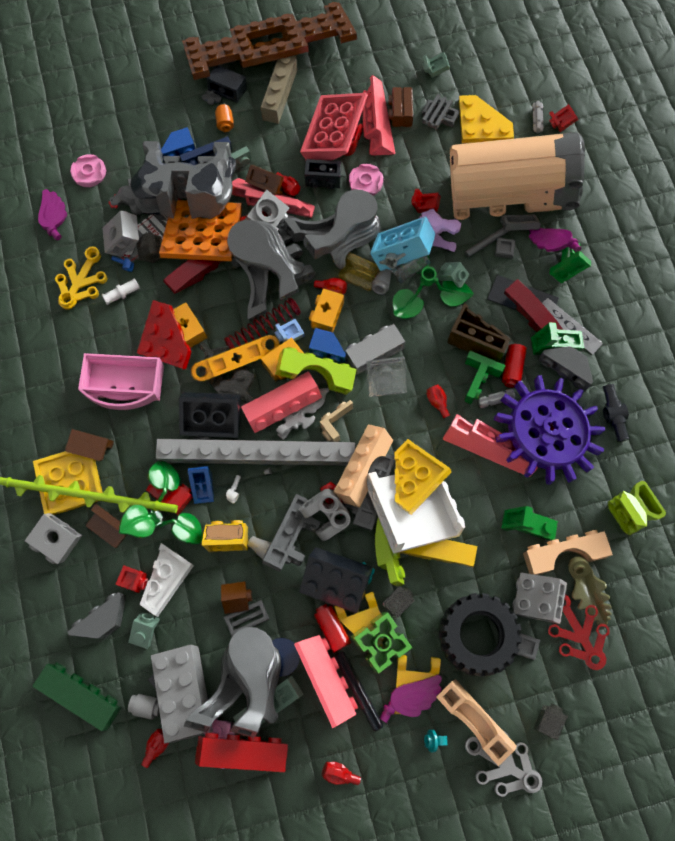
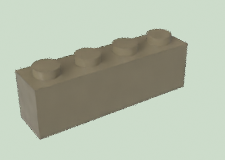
[261,56,297,124]

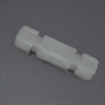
[532,101,544,134]
[478,389,515,408]

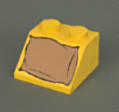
[202,520,248,552]

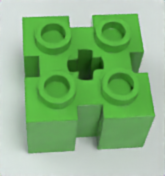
[350,612,412,674]

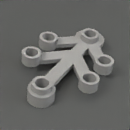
[465,731,542,797]

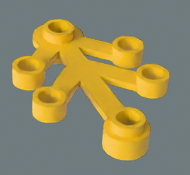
[55,247,108,309]

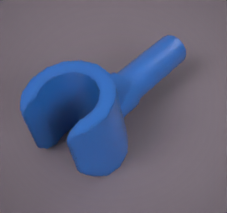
[111,256,134,272]

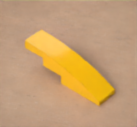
[399,540,478,567]

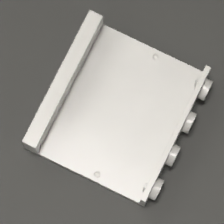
[367,472,465,554]

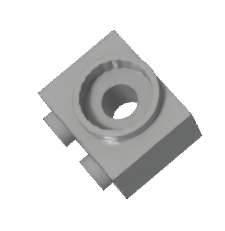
[244,189,290,231]
[103,210,139,257]
[25,513,82,564]

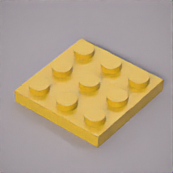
[33,451,103,515]

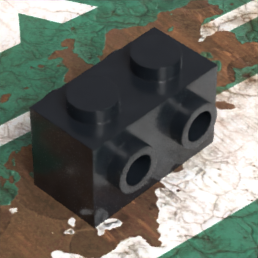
[305,159,341,189]

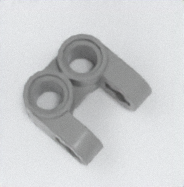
[299,489,350,541]

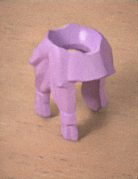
[420,209,461,252]

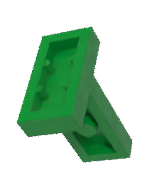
[549,237,591,284]
[531,322,584,355]
[464,351,505,404]
[501,506,558,541]

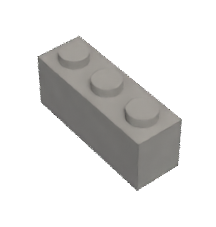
[345,324,405,375]

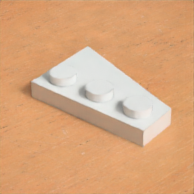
[140,543,194,617]

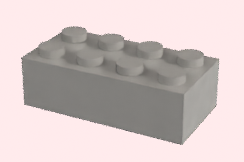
[151,645,213,743]

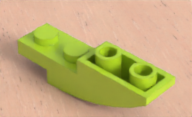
[375,517,405,587]

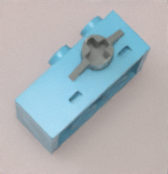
[370,216,435,271]

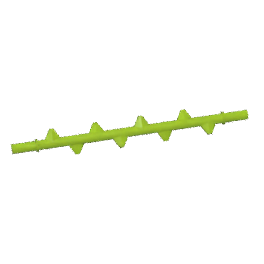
[0,475,178,513]

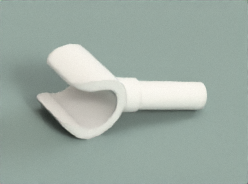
[226,475,241,503]

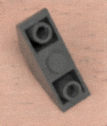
[538,346,593,390]
[67,592,126,640]

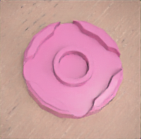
[70,154,106,187]
[349,164,383,196]

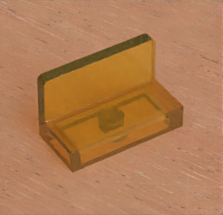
[338,253,380,291]

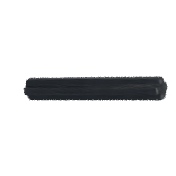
[335,651,383,731]

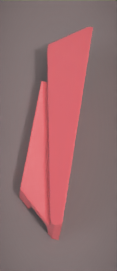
[362,75,395,156]
[232,178,315,218]
[443,414,538,477]

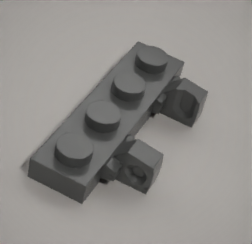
[343,454,395,531]
[262,494,321,572]

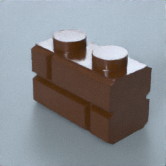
[388,87,413,127]

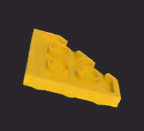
[458,95,514,143]
[395,439,451,515]

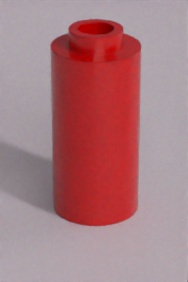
[502,344,527,388]
[314,604,351,653]

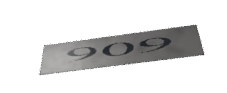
[542,298,603,354]

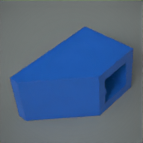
[161,127,195,162]
[309,328,346,364]

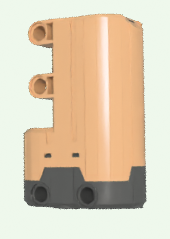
[450,132,585,220]

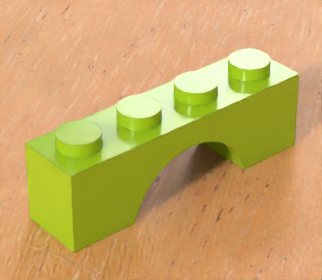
[275,347,356,395]

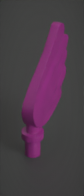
[38,189,67,241]
[529,228,581,253]
[380,674,442,723]

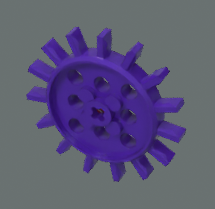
[494,375,605,485]

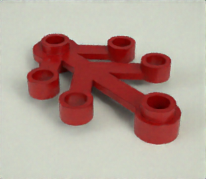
[548,594,609,670]

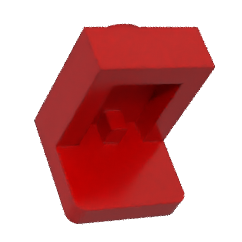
[549,104,578,132]
[411,189,441,213]
[115,565,148,594]

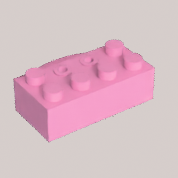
[78,353,164,410]

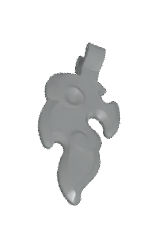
[276,388,329,440]

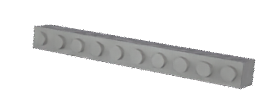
[156,439,355,466]

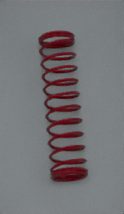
[224,297,301,355]

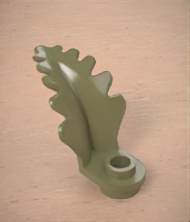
[568,557,612,625]

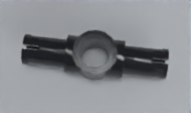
[602,384,629,442]

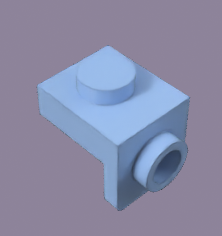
[274,319,305,343]

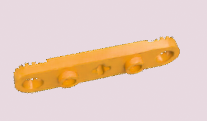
[191,335,279,381]

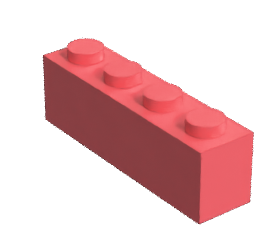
[241,371,322,433]

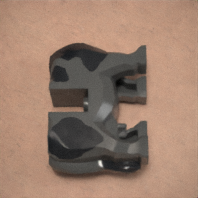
[130,141,236,219]

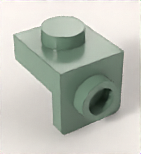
[422,52,450,78]
[231,146,252,170]
[437,262,469,287]
[128,613,160,649]

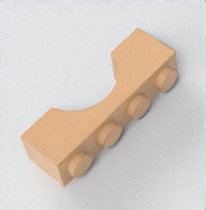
[334,424,393,508]
[523,530,613,575]
[437,679,517,766]

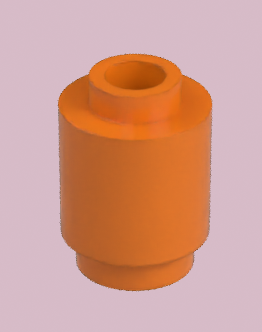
[215,104,234,132]

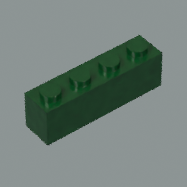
[32,662,122,731]

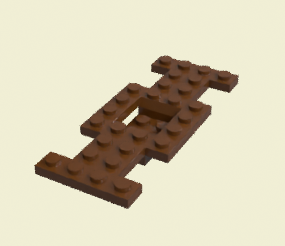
[182,2,357,80]

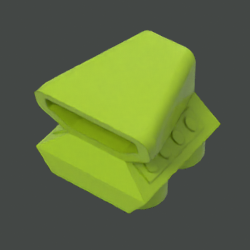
[608,481,666,535]

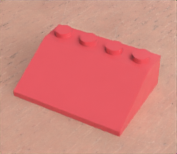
[300,93,368,161]
[294,635,358,728]

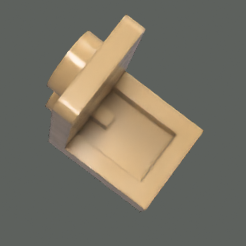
[320,400,353,442]

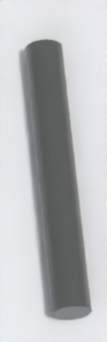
[465,227,511,258]

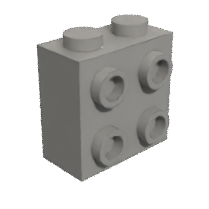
[512,573,567,624]

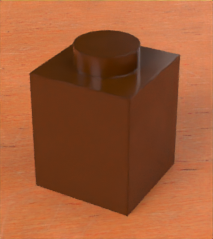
[221,581,252,614]

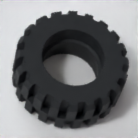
[439,593,522,676]

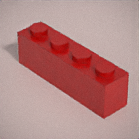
[195,732,288,772]

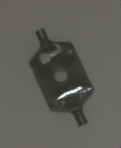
[198,342,255,403]

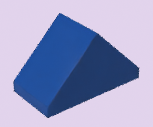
[188,466,214,504]

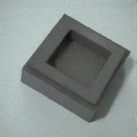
[495,238,516,259]
[518,633,540,661]

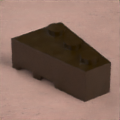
[447,303,510,363]

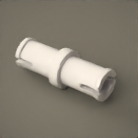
[102,278,140,305]

